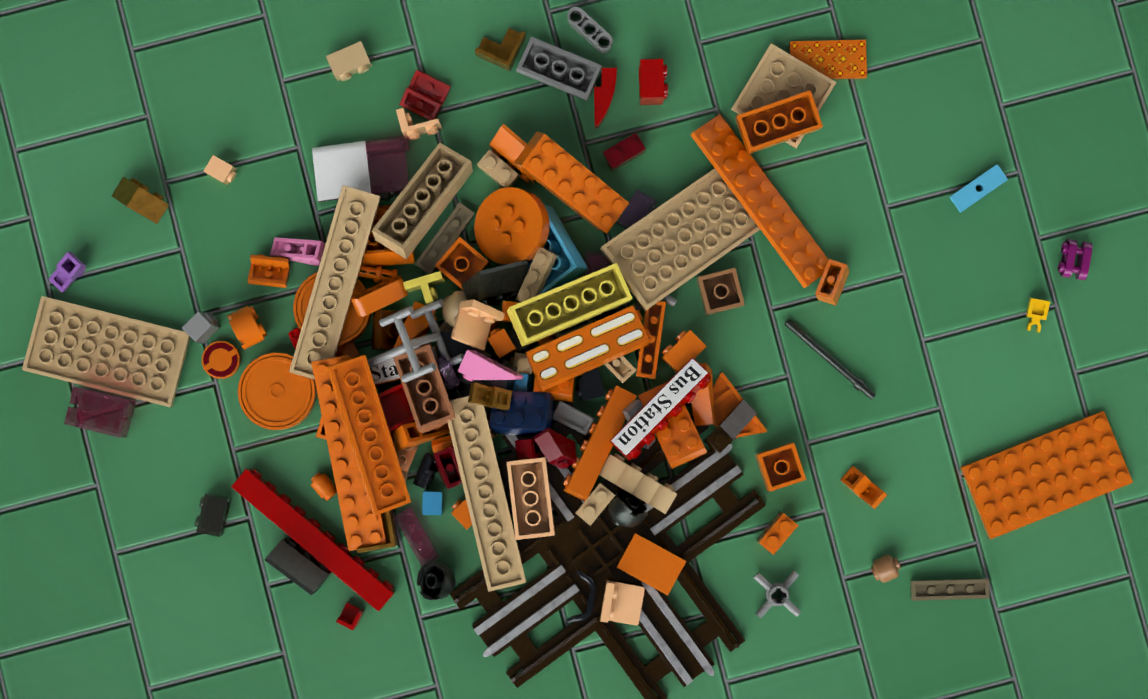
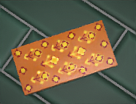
[789,40,867,79]

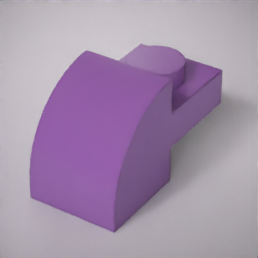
[48,252,86,292]

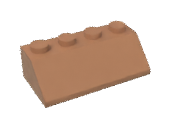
[393,344,456,433]

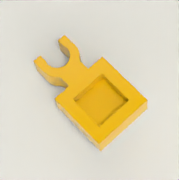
[1026,297,1050,333]

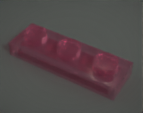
[394,507,439,566]

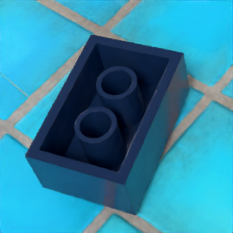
[489,391,555,436]

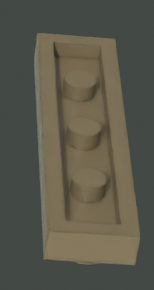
[415,202,475,274]
[910,578,990,601]

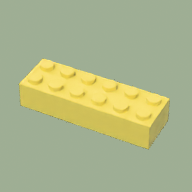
[507,263,633,347]

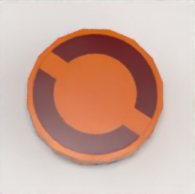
[202,341,241,379]

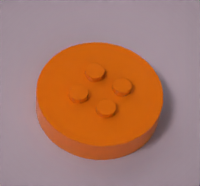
[474,187,550,265]
[293,272,372,347]
[238,353,317,430]

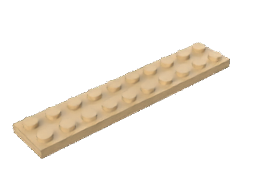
[289,185,381,380]
[448,396,526,592]

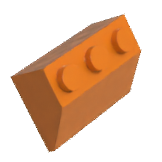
[489,124,536,184]

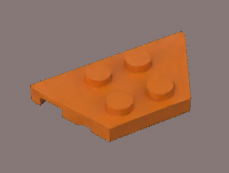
[713,372,767,438]

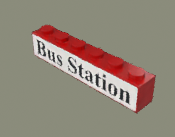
[610,357,711,461]

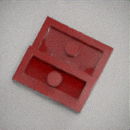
[399,70,452,120]

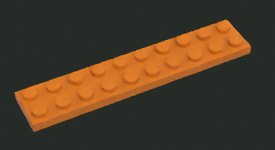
[690,114,828,288]
[311,354,388,551]

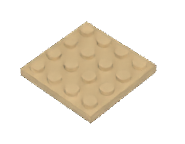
[731,43,837,149]

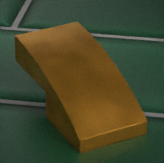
[468,382,512,410]

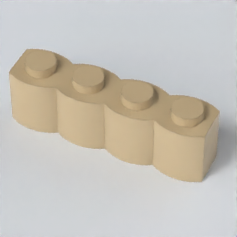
[599,453,677,514]

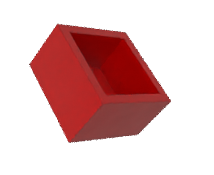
[639,59,668,106]
[378,384,415,433]

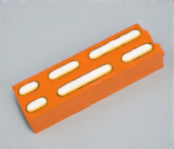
[526,306,651,391]

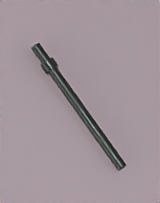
[784,319,876,400]

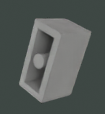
[182,312,220,344]

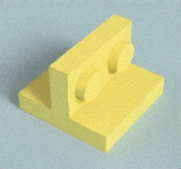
[403,271,446,305]

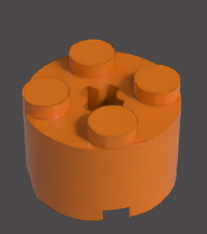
[227,305,267,350]

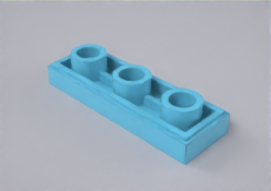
[949,164,1008,213]

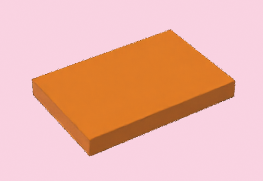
[617,533,686,595]

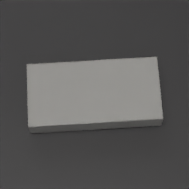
[553,401,594,435]

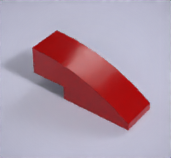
[594,68,617,128]

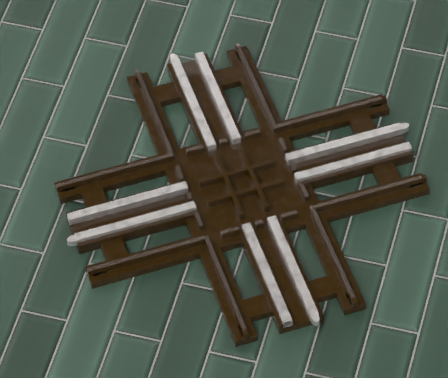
[450,400,766,699]

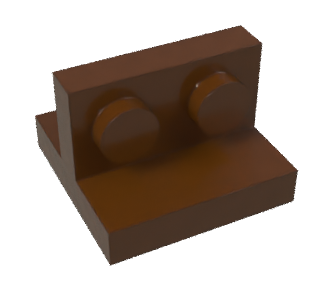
[372,309,408,350]

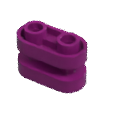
[1058,239,1093,280]

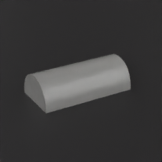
[516,37,602,101]

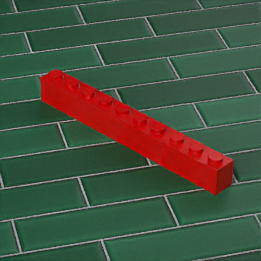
[231,468,396,612]

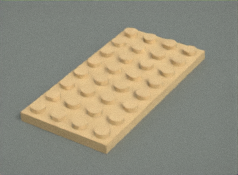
[600,168,760,311]
[22,296,191,407]

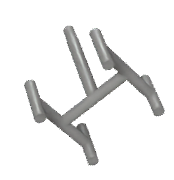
[367,299,465,383]

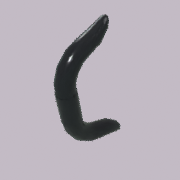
[566,569,597,623]

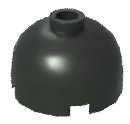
[609,490,648,527]
[417,561,456,600]

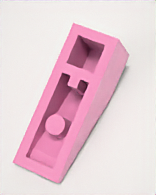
[270,237,325,266]
[458,350,523,381]

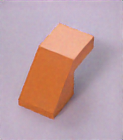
[840,466,887,509]

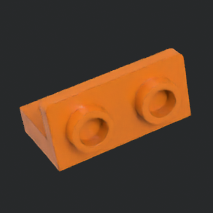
[248,254,291,288]

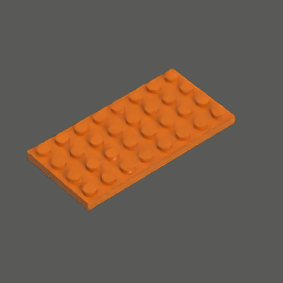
[960,411,1133,539]

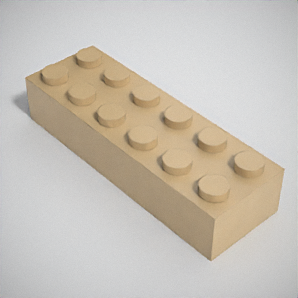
[372,143,473,259]

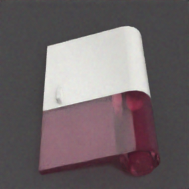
[312,135,410,202]

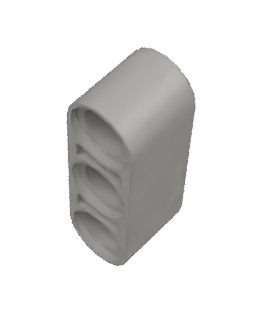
[567,7,613,54]

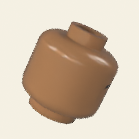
[871,554,901,583]

